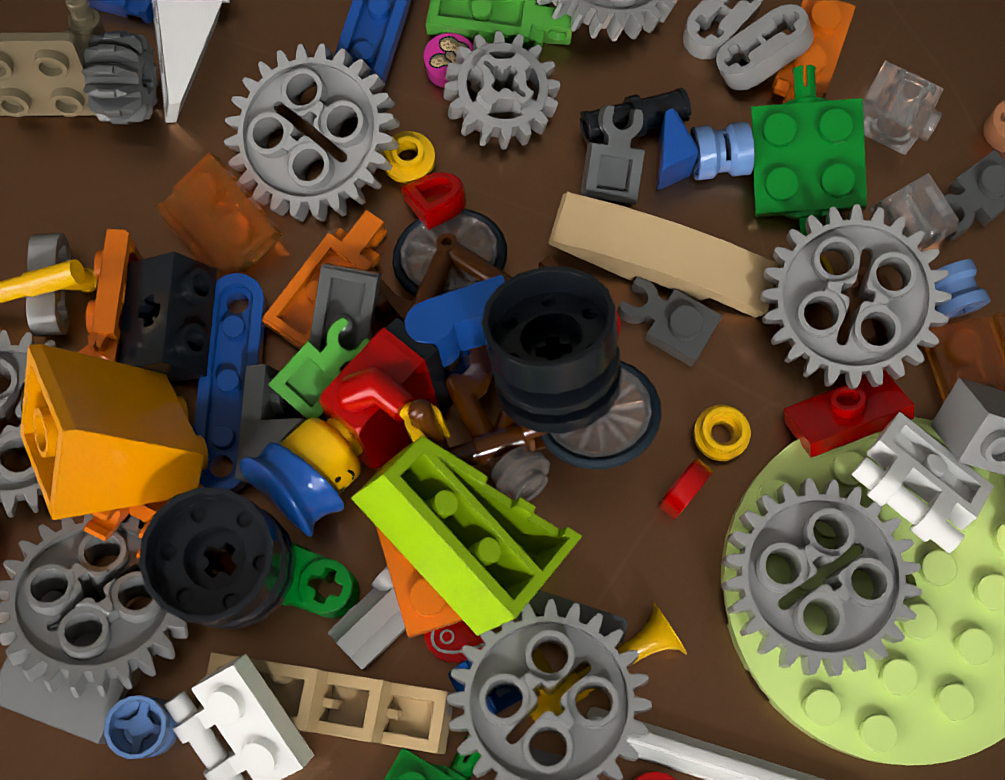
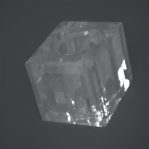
[863,60,944,155]
[868,173,958,251]

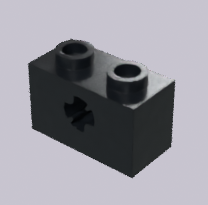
[117,251,217,383]

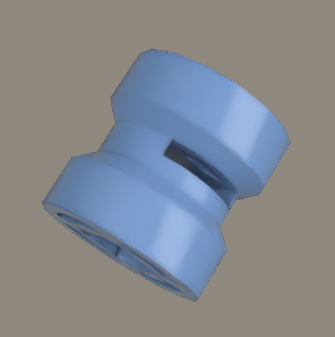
[690,121,754,180]
[104,695,177,759]

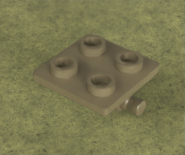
[0,0,105,117]

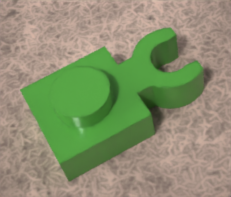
[268,316,370,419]

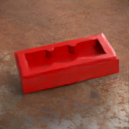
[783,370,915,458]

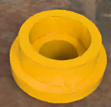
[382,131,435,184]
[693,405,751,461]

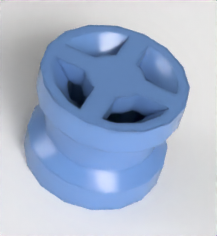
[934,259,990,321]

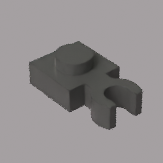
[580,105,645,204]
[927,150,1005,240]
[617,277,722,367]

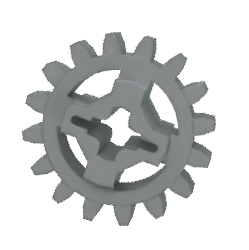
[443,31,560,149]

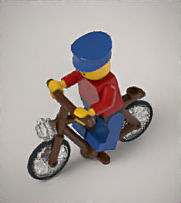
[240,209,662,537]

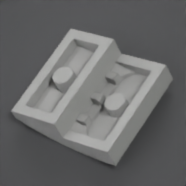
[0,590,143,744]

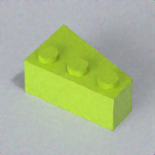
[351,436,582,636]

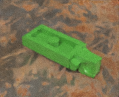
[426,0,572,48]

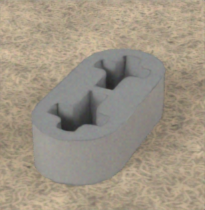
[683,0,763,60]
[716,4,814,90]
[26,233,71,337]

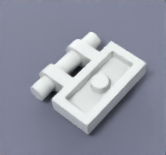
[851,412,994,553]
[164,654,314,780]

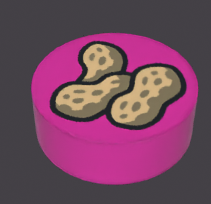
[424,33,473,88]

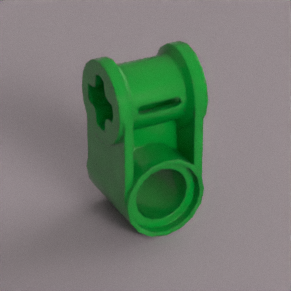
[281,542,361,619]

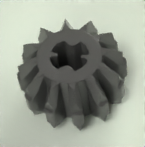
[81,31,159,125]

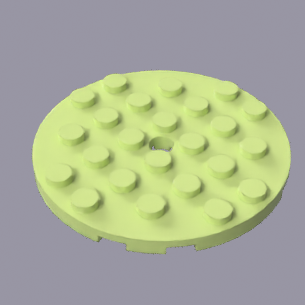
[720,417,1005,765]

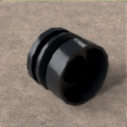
[481,266,622,434]
[139,487,296,629]

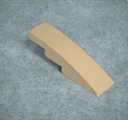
[548,192,780,318]
[199,652,453,754]

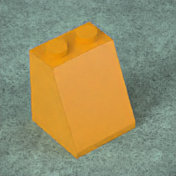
[20,344,208,520]

